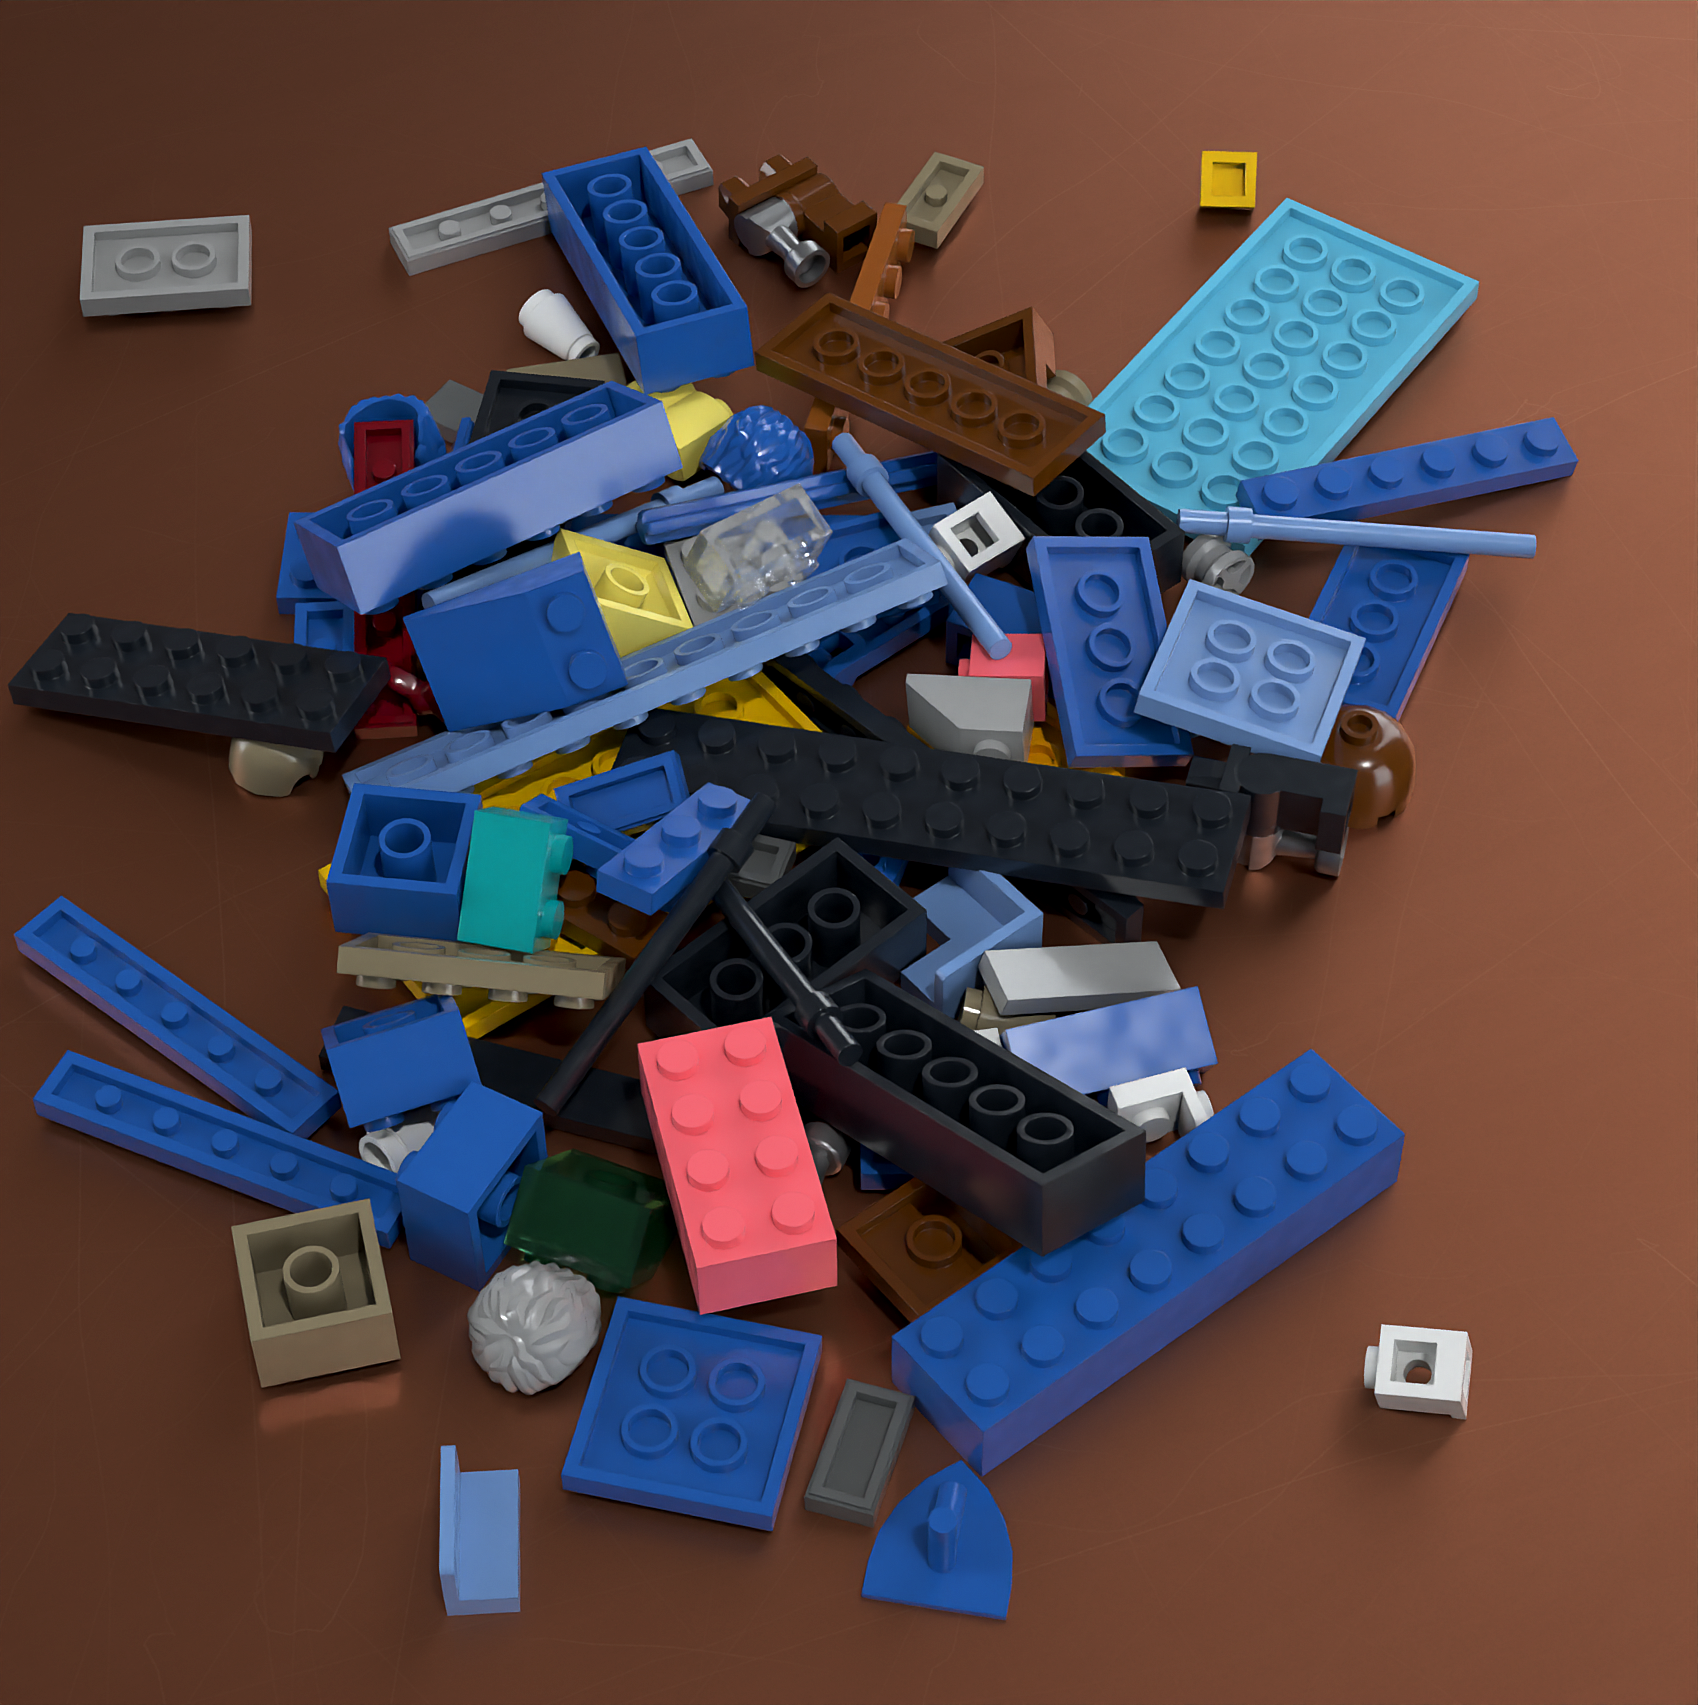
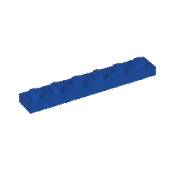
[1235,417,1579,541]
[14,895,342,1139]
[33,1050,403,1249]

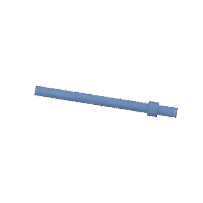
[832,433,1012,660]
[422,476,724,609]
[1176,506,1536,559]

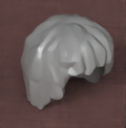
[467,1261,602,1395]

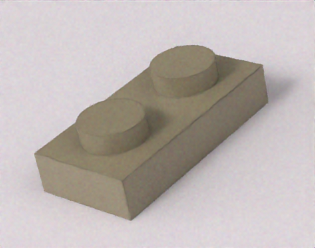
[897,152,984,249]

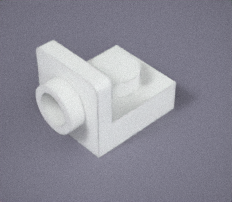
[1107,1067,1214,1142]

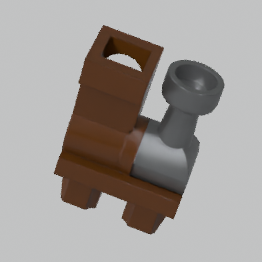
[718,154,877,288]

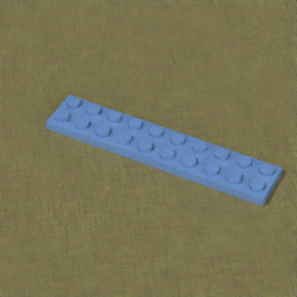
[342,538,948,795]

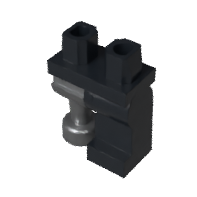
[1186,744,1358,877]

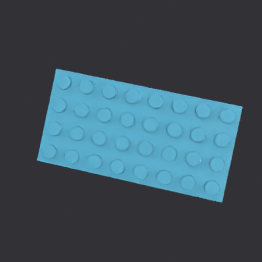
[1087,198,1479,556]

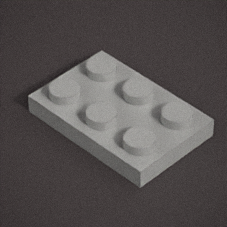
[80,215,252,317]

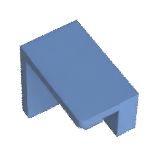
[901,867,1043,1019]

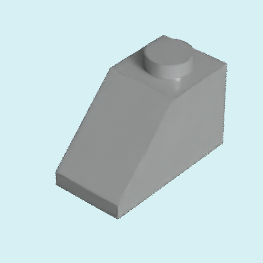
[905,674,1034,763]

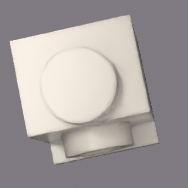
[928,492,1025,586]
[1364,1324,1473,1420]

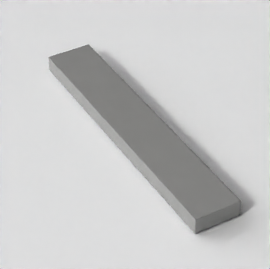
[389,138,713,276]

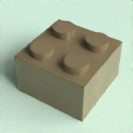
[231,1198,401,1388]

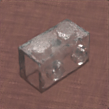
[683,483,833,614]

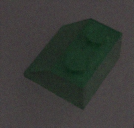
[504,1148,678,1293]

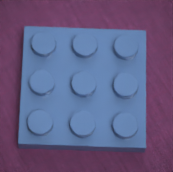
[1134,579,1366,763]

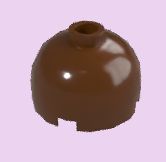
[1320,704,1416,829]

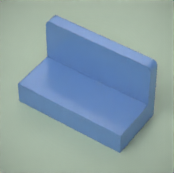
[439,1445,520,1616]

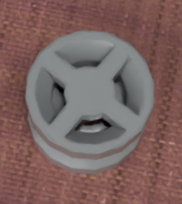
[1181,534,1255,595]

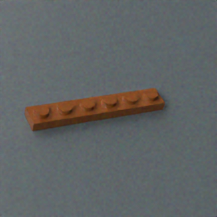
[804,202,915,473]

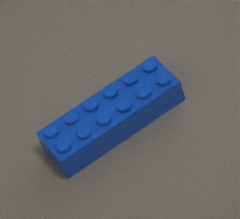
[541,147,755,395]
[293,381,683,615]

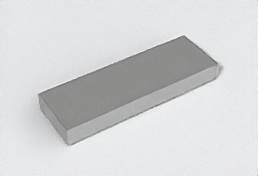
[978,941,1181,1016]

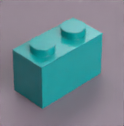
[457,806,573,953]

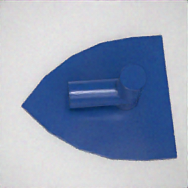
[861,1460,1013,1620]

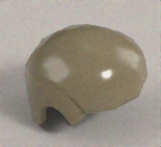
[228,737,325,797]

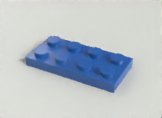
[1308,520,1470,722]
[1026,536,1194,768]

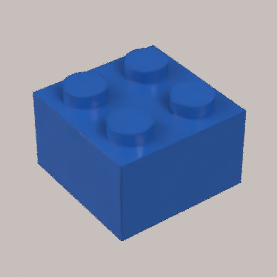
[326,783,483,942]
[320,994,482,1132]
[396,1081,552,1292]

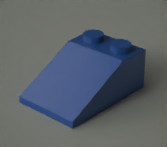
[403,552,628,732]

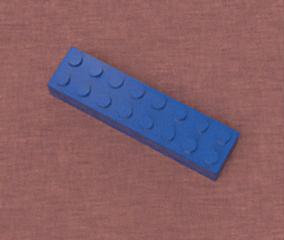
[892,1049,1405,1477]

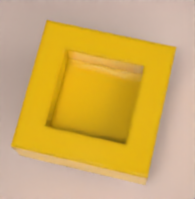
[1199,151,1257,209]

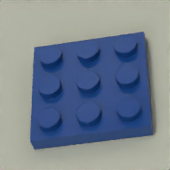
[561,1296,823,1531]

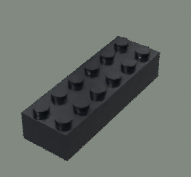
[764,968,1146,1257]

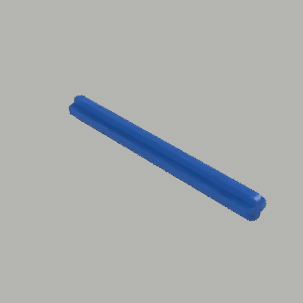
[636,451,938,545]

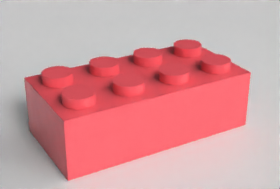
[637,1017,838,1315]

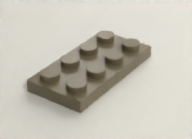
[337,932,626,1009]

